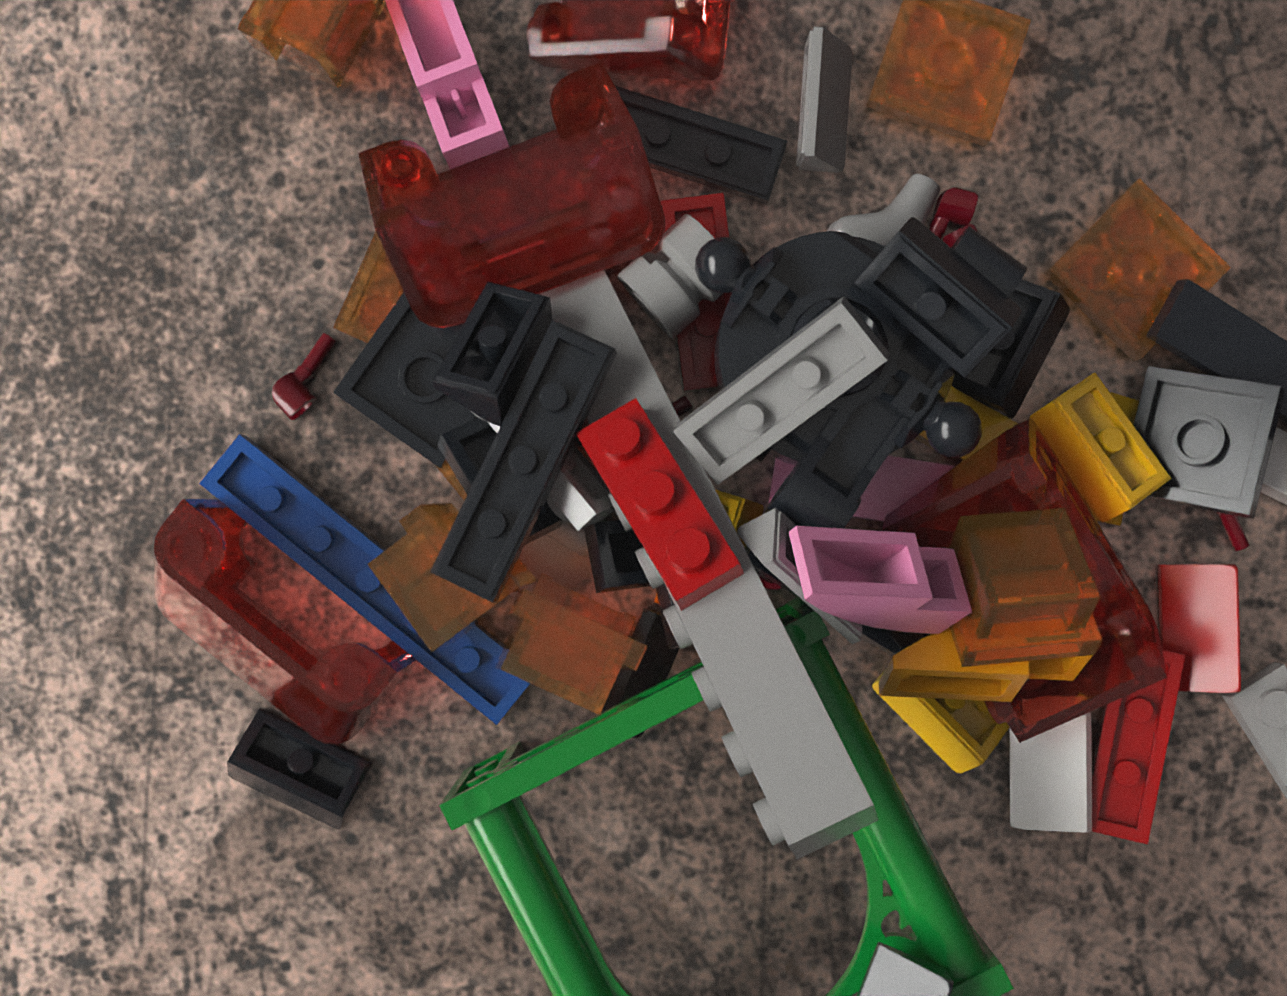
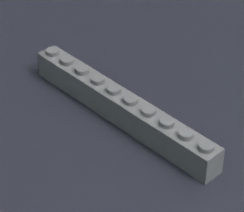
[511,223,878,859]

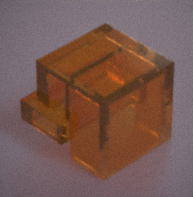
[238,0,386,88]
[368,502,537,652]
[949,508,1102,667]
[495,573,647,715]

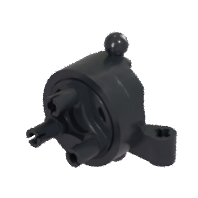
[695,226,1027,529]

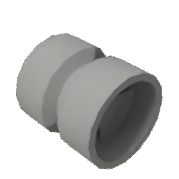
[617,214,724,339]

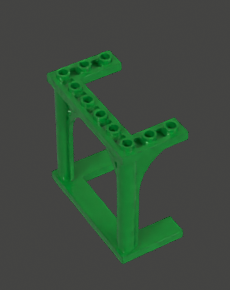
[439,597,1014,996]

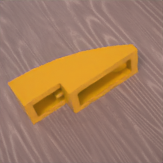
[878,604,1094,702]

